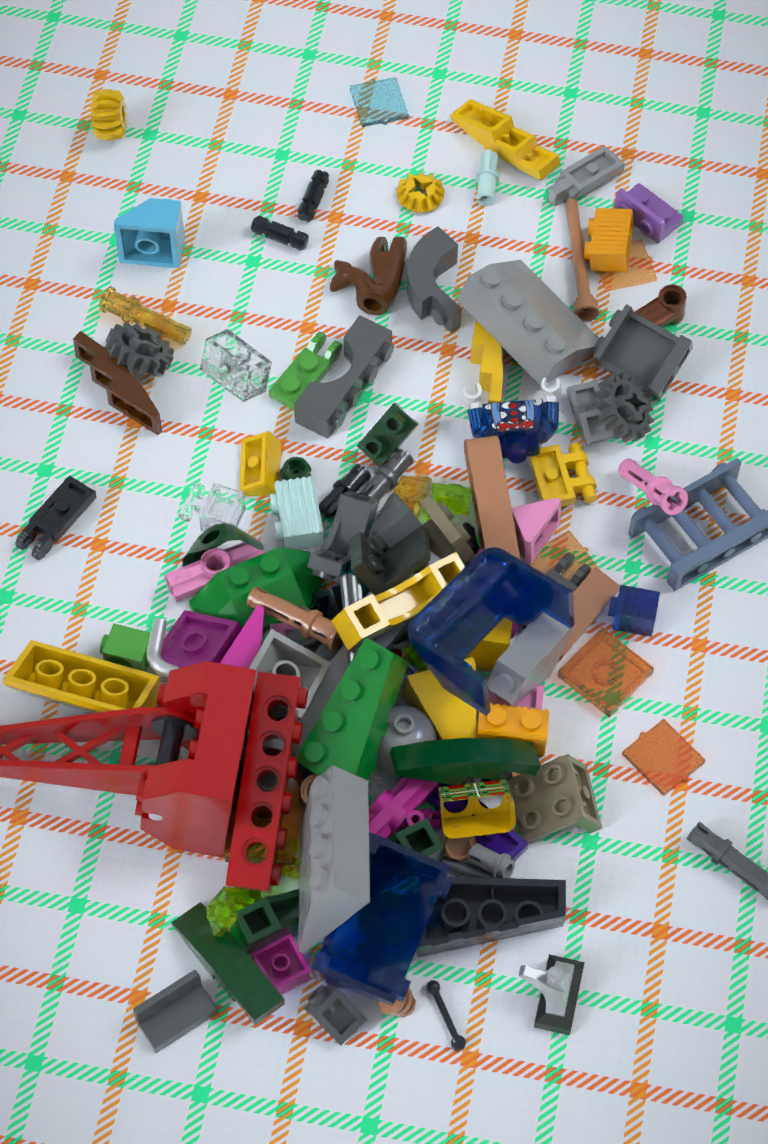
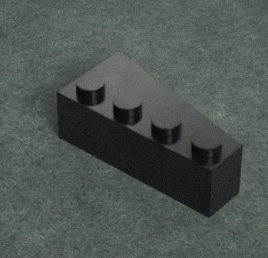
[418,876,566,957]

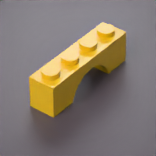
[331,552,474,651]

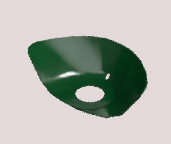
[182,523,264,567]

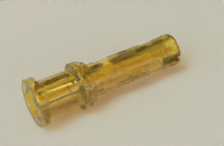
[99,286,192,346]

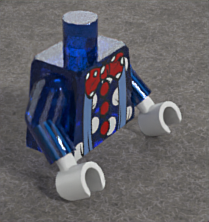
[462,377,562,464]

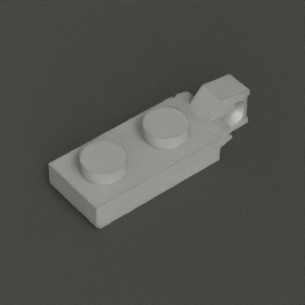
[547,146,625,206]

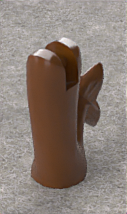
[330,237,407,315]

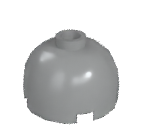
[376,705,437,776]

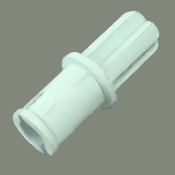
[476,149,499,206]

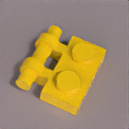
[527,443,597,507]

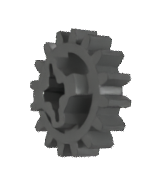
[105,322,174,376]
[595,372,654,443]

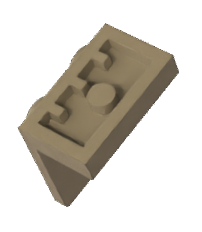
[508,754,602,843]

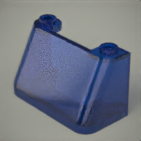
[310,832,453,1006]

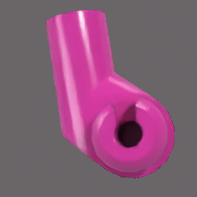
[407,807,442,829]

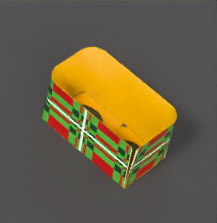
[439,779,516,839]

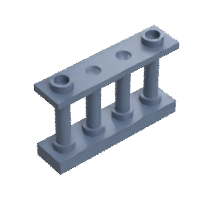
[628,458,768,592]

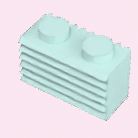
[269,476,324,550]

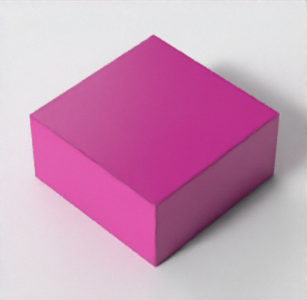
[250,933,312,995]

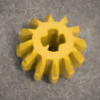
[90,89,127,141]

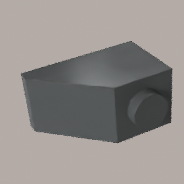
[371,492,430,552]

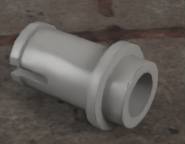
[467,843,515,878]

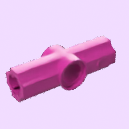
[369,777,439,853]

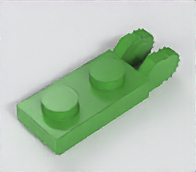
[269,331,343,410]

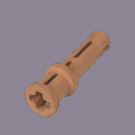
[247,586,343,652]

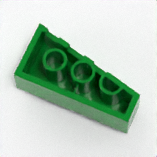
[295,637,409,790]

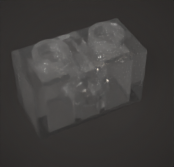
[200,329,272,402]

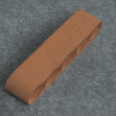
[464,436,522,568]

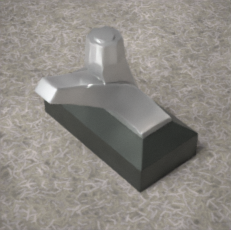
[519,954,585,1036]

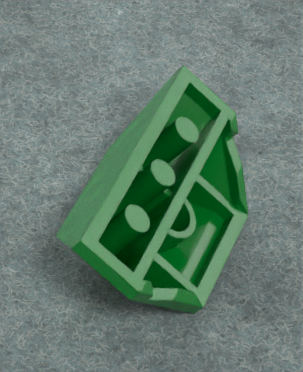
[189,547,324,631]

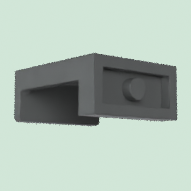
[592,304,693,401]

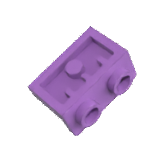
[614,183,684,244]

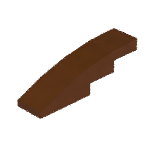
[73,331,162,435]

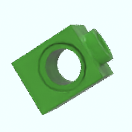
[99,623,151,672]

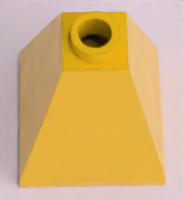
[401,657,477,740]

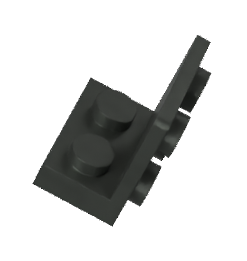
[350,525,431,595]

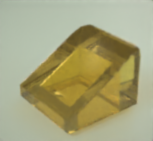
[393,476,432,515]

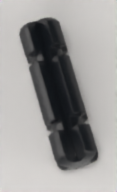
[297,169,329,222]
[251,216,309,251]

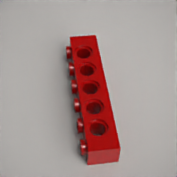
[225,671,308,894]

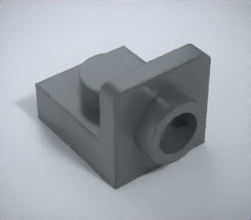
[304,983,367,1046]

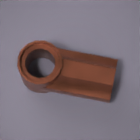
[635,284,687,328]

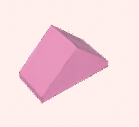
[511,498,561,565]

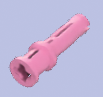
[618,458,688,515]

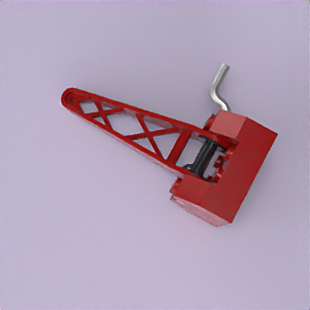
[0,618,257,858]

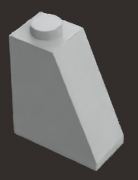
[485,605,575,705]

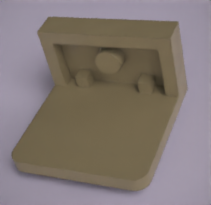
[419,494,476,564]

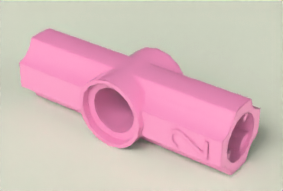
[164,537,265,602]

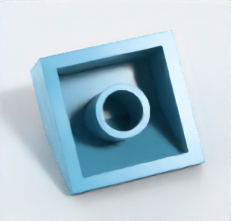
[114,198,185,268]

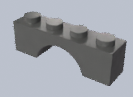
[294,315,394,438]

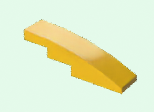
[450,99,561,181]
[470,320,503,418]

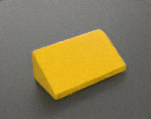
[239,431,281,496]

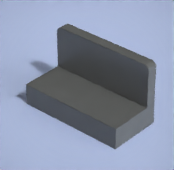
[133,970,218,1053]

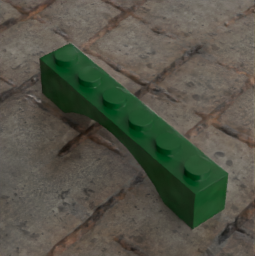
[233,818,444,957]

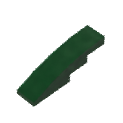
[390,738,541,785]
[171,902,285,1025]

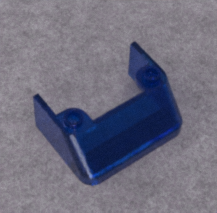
[407,547,575,716]

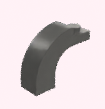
[407,226,462,333]
[307,490,380,583]

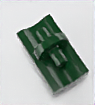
[357,402,419,467]

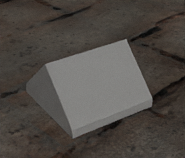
[249,629,331,721]

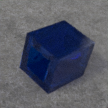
[608,585,660,637]

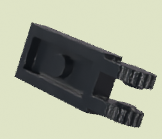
[15,476,97,560]

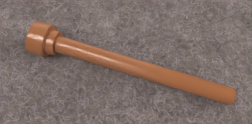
[565,198,599,322]

